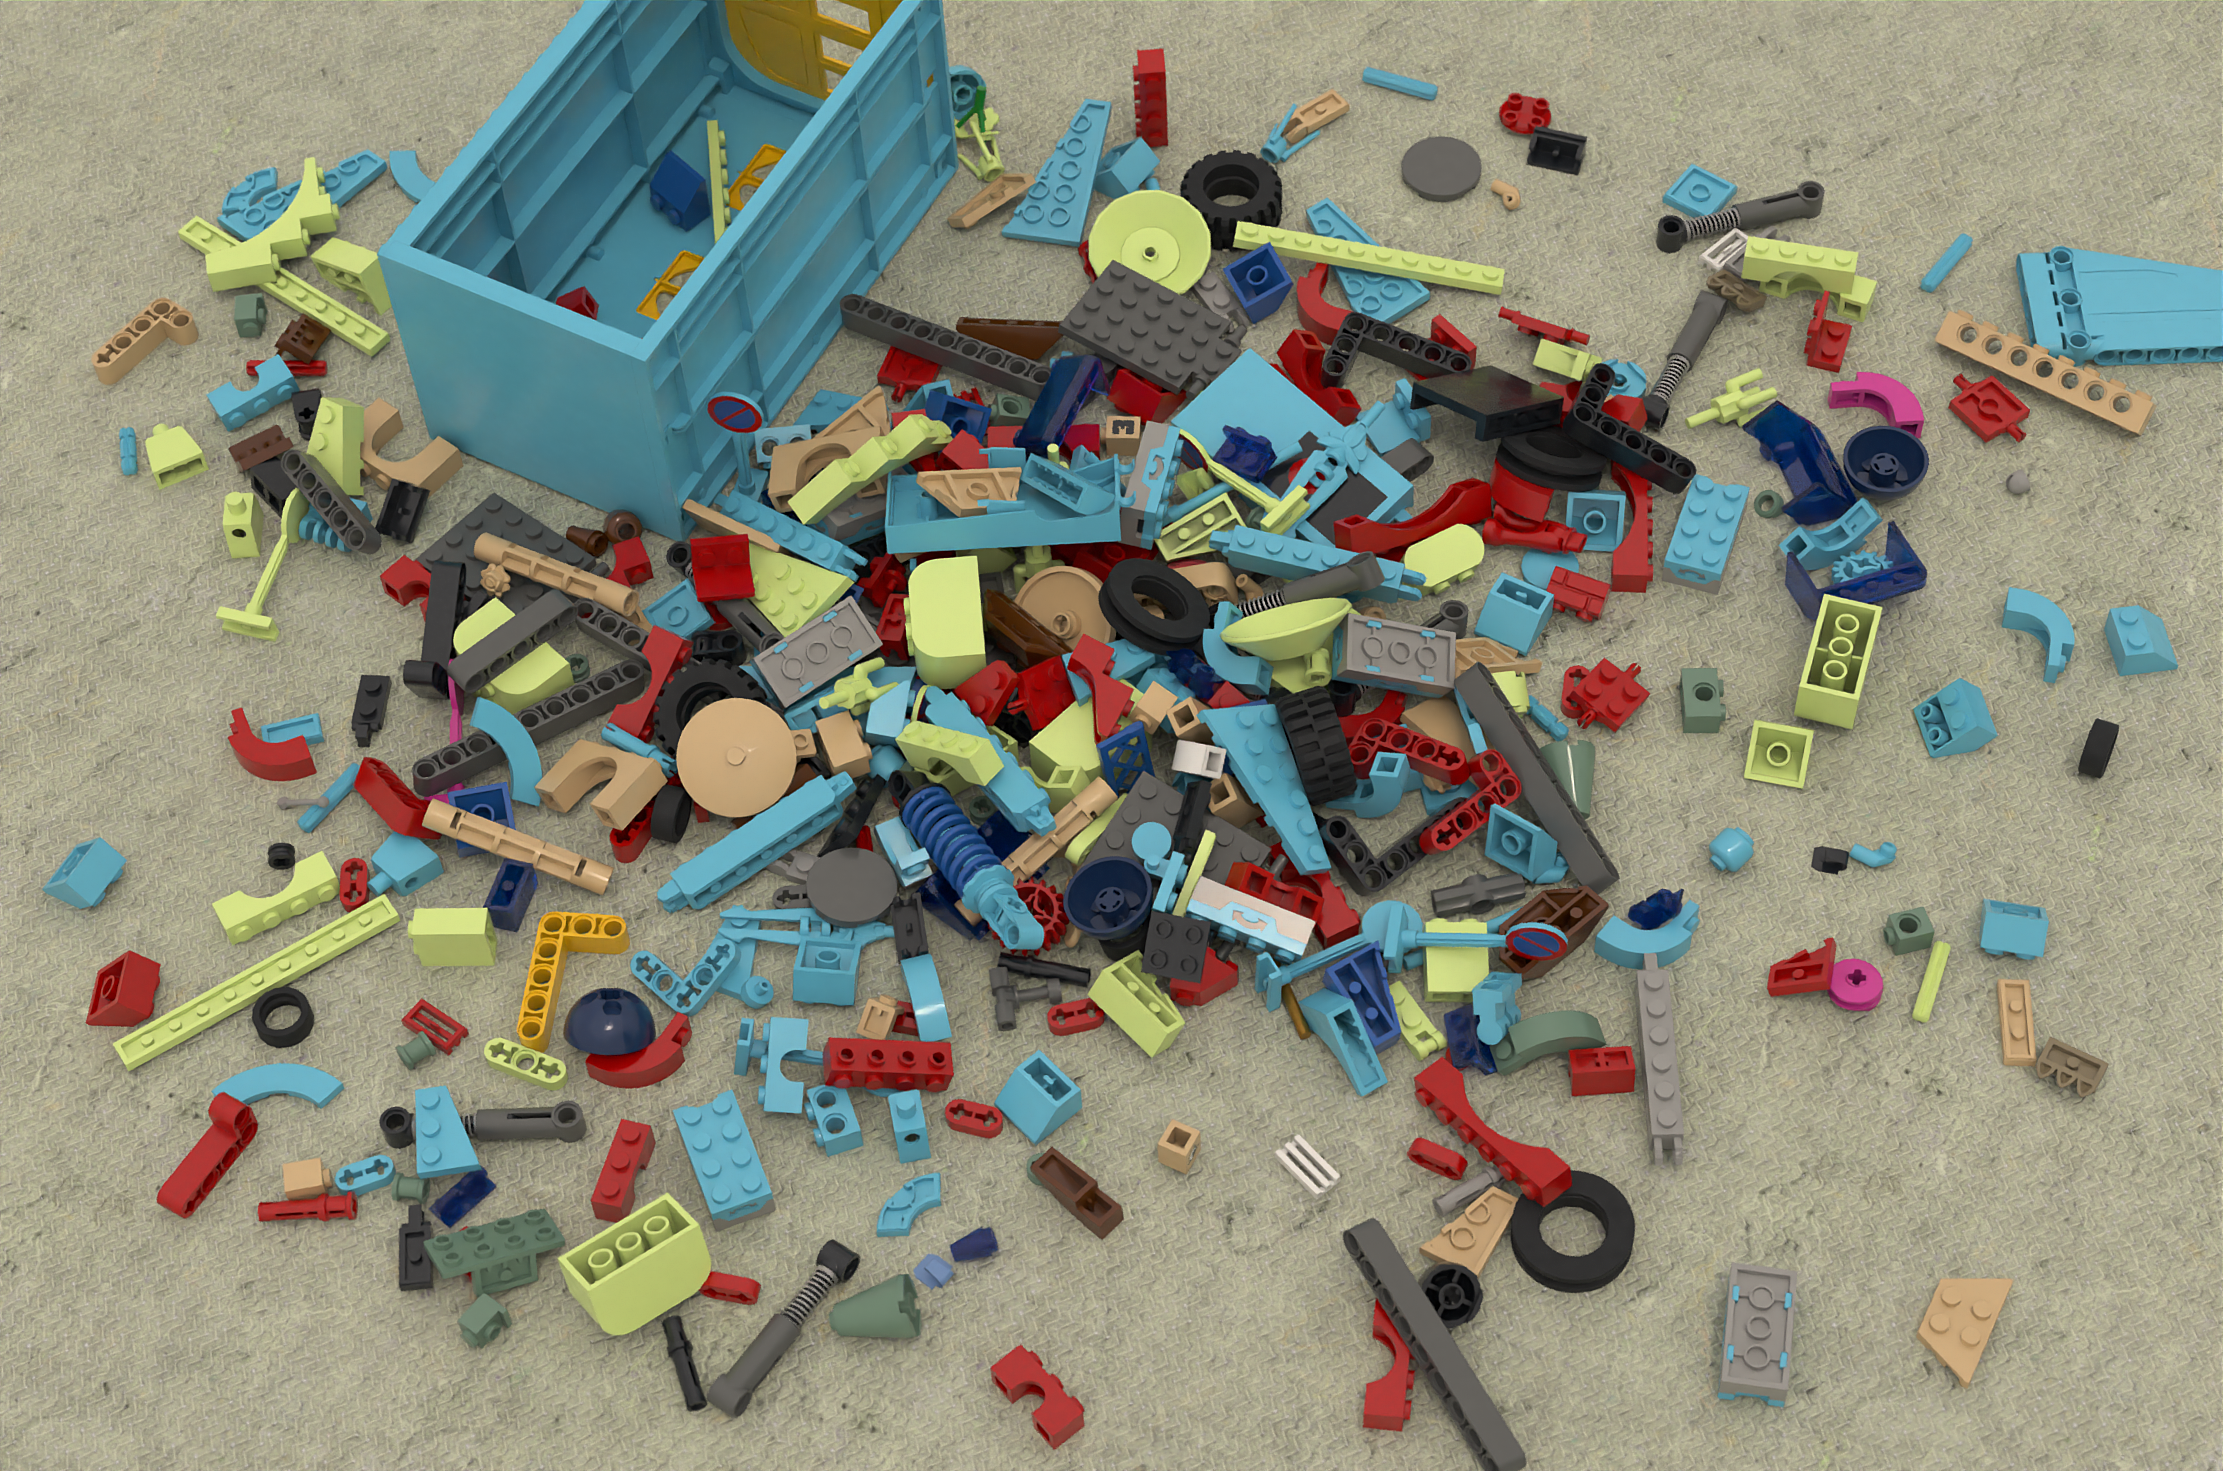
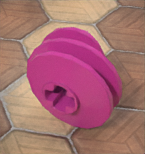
[1827,958,1884,1011]

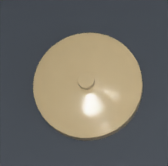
[1014,566,1116,650]
[676,698,797,818]

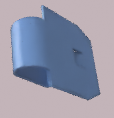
[913,1253,954,1289]

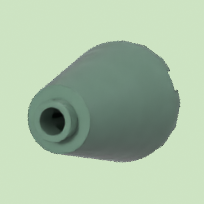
[1540,740,1596,820]
[829,1274,922,1338]

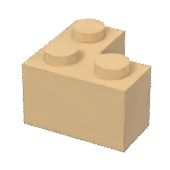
[815,710,873,778]

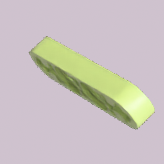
[1065,793,1128,866]

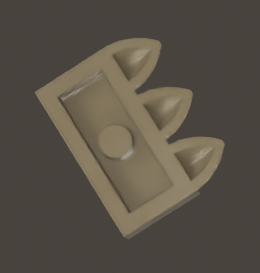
[1706,269,1767,313]
[2036,1037,2109,1098]

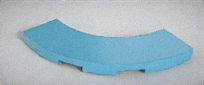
[389,150,436,203]
[1453,686,1487,755]
[470,697,542,807]
[211,1063,344,1109]

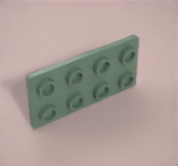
[424,1208,565,1297]

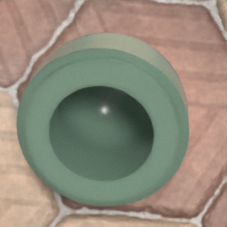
[1754,490,1784,518]

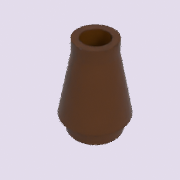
[566,525,608,557]

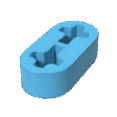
[335,1155,396,1196]

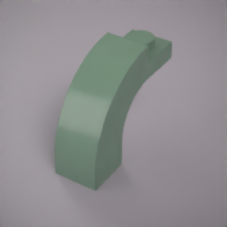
[1489,1010,1607,1076]

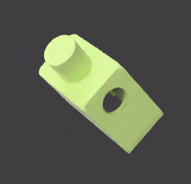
[145,424,209,490]
[223,492,264,558]

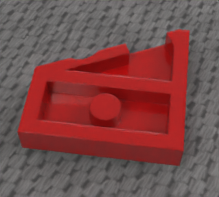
[954,660,1020,726]
[1767,937,1837,997]

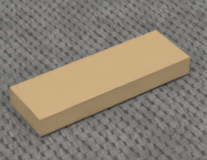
[1996,979,2037,1066]

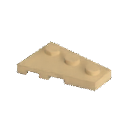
[947,173,1036,229]
[1419,1186,1518,1279]

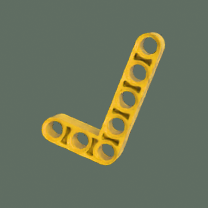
[517,911,630,1053]

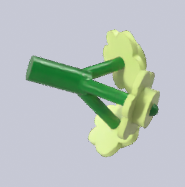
[954,86,1000,143]

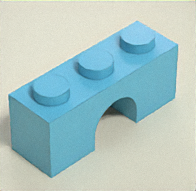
[206,354,300,432]
[757,1017,809,1114]

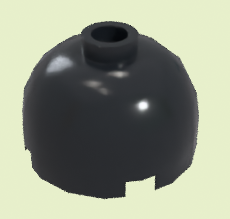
[1418,1261,1483,1329]

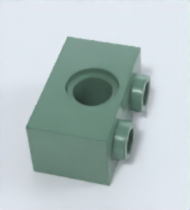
[1679,668,1726,733]

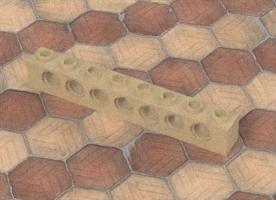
[1934,309,2156,436]

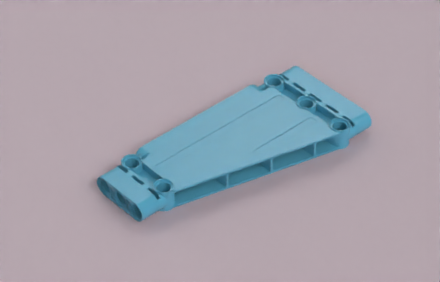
[2016,246,2223,366]

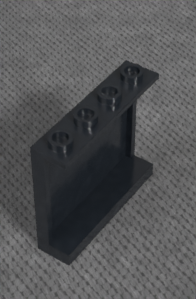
[1410,365,1564,442]

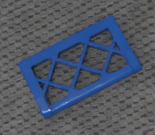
[1096,721,1156,798]

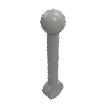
[277,796,329,809]

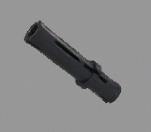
[997,952,1091,988]
[661,1315,707,1412]

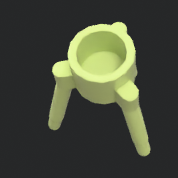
[958,121,1005,182]

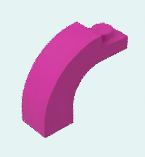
[1827,372,1924,438]

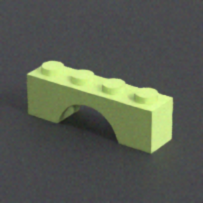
[1741,236,1858,295]
[1759,271,1877,323]
[895,720,1004,786]
[212,851,340,946]

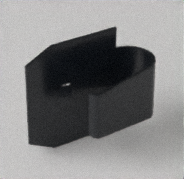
[1811,846,1849,875]

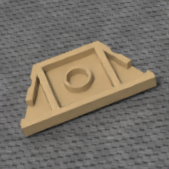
[813,385,892,469]
[916,467,1022,518]
[1455,637,1543,679]
[1916,1278,2014,1389]

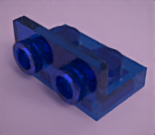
[1212,425,1277,484]
[1443,1004,1497,1076]

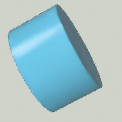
[1132,822,1172,864]

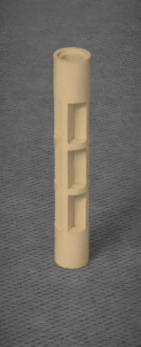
[474,532,639,617]
[954,776,1118,927]
[422,798,614,895]

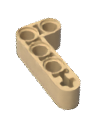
[91,298,199,385]
[1133,562,1239,610]

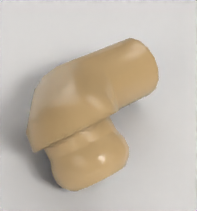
[1491,179,1521,210]
[1235,574,1264,602]

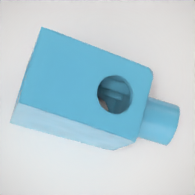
[367,831,444,897]
[888,1090,931,1164]

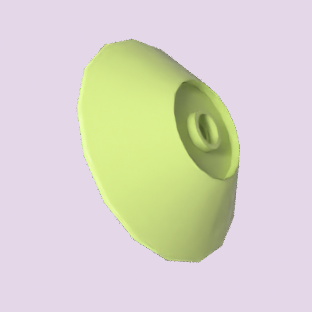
[1088,190,1211,295]
[1219,598,1352,661]

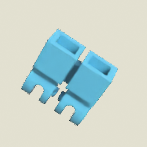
[299,497,373,552]
[1472,972,1522,1045]

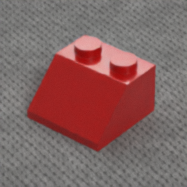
[1106,368,1187,426]
[1072,541,1151,583]
[86,950,161,1027]

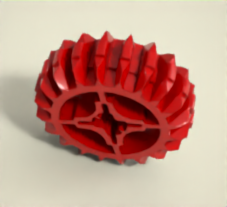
[988,876,1069,957]

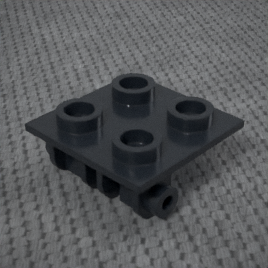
[1141,911,1214,983]

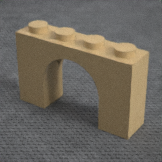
[360,398,463,498]
[768,426,887,513]
[1166,697,1264,828]
[534,739,668,831]

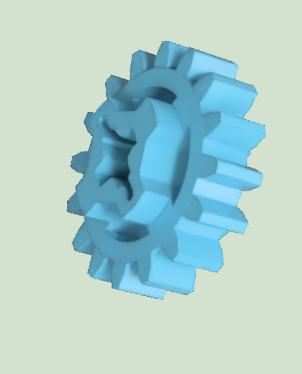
[1832,550,1895,599]

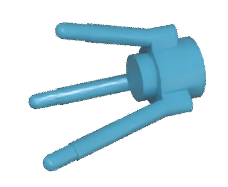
[1260,103,1320,163]

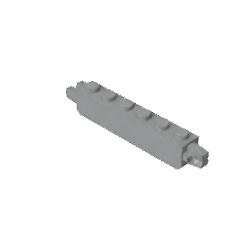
[1635,953,1684,1166]

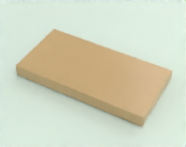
[682,499,795,558]
[1400,695,1496,788]

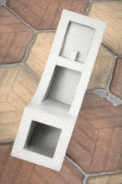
[1172,740,1227,779]

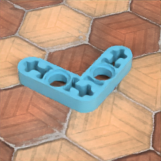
[630,939,741,1017]

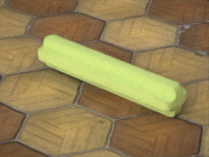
[1912,941,1951,1023]

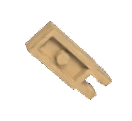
[1277,89,1349,144]

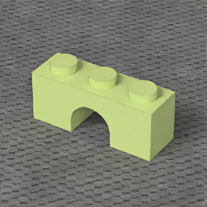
[1019,766,1091,813]

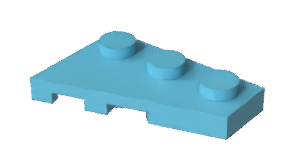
[792,389,889,433]
[1061,639,1155,707]
[700,905,762,1001]
[415,1085,482,1179]

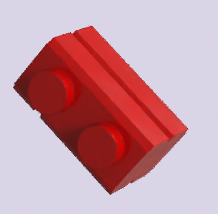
[1546,566,1611,623]

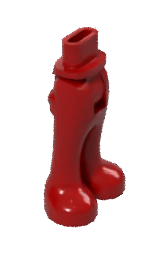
[1482,502,1587,555]

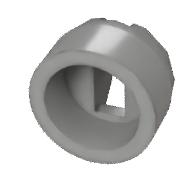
[2006,469,2030,494]

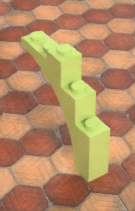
[205,157,340,292]
[788,414,953,525]

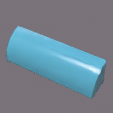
[1020,453,1115,515]

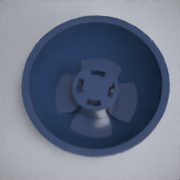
[1843,426,1929,501]
[1063,856,1153,940]
[563,988,656,1055]

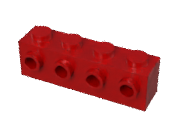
[1133,48,1168,147]
[822,1037,954,1092]

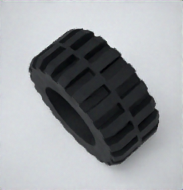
[1180,150,1282,252]
[653,658,771,760]
[1275,686,1357,806]

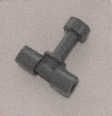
[989,967,1062,1031]

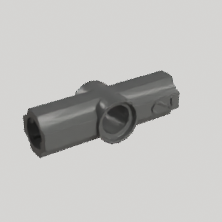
[1430,872,1526,917]

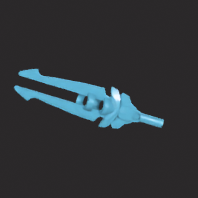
[1260,401,1385,538]
[718,905,895,951]

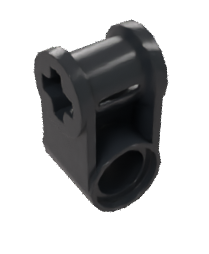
[291,388,322,441]
[691,630,747,666]

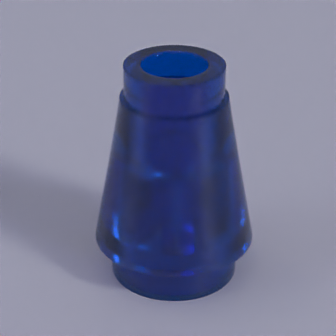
[949,1226,999,1263]

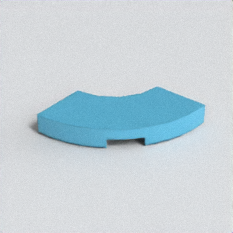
[221,167,278,217]
[876,1173,941,1237]

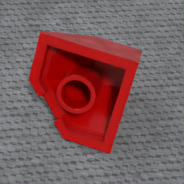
[1170,946,1239,1006]

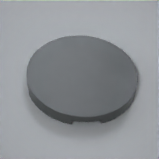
[1402,136,1482,202]
[806,848,897,928]

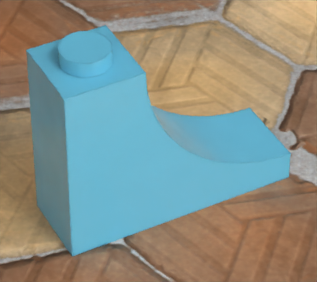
[1298,988,1388,1097]

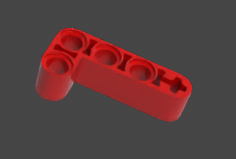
[1348,718,1470,785]
[1419,749,1522,855]
[609,756,680,863]
[353,757,442,840]
[156,1092,258,1219]

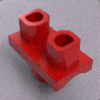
[857,552,908,608]

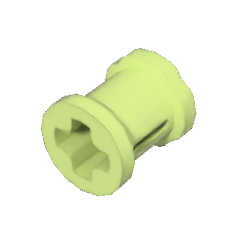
[1303,648,1330,687]

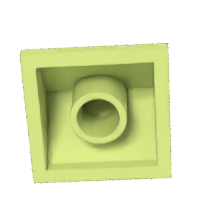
[1744,719,1814,789]

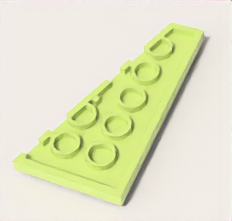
[749,543,854,637]

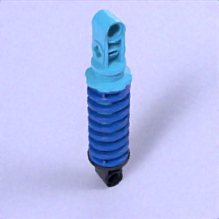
[888,770,1044,950]

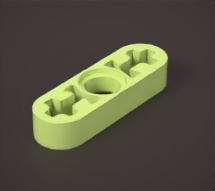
[484,1038,568,1090]

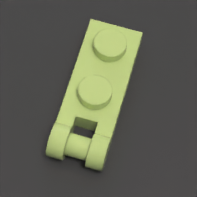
[1389,980,1447,1061]

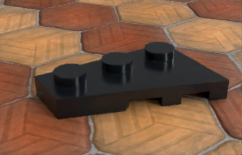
[817,774,887,858]

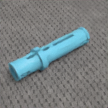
[601,723,678,778]

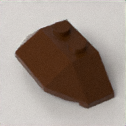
[956,317,1064,361]
[984,588,1074,669]
[1499,885,1609,979]

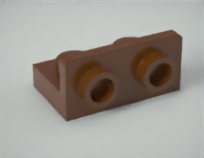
[274,313,331,364]
[228,425,294,473]

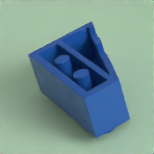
[1322,940,1401,1055]

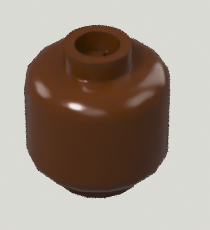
[603,509,642,545]

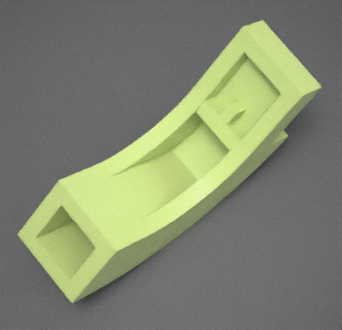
[1533,338,1603,381]

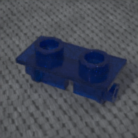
[1166,648,1224,699]
[1628,889,1684,930]
[428,1166,497,1229]

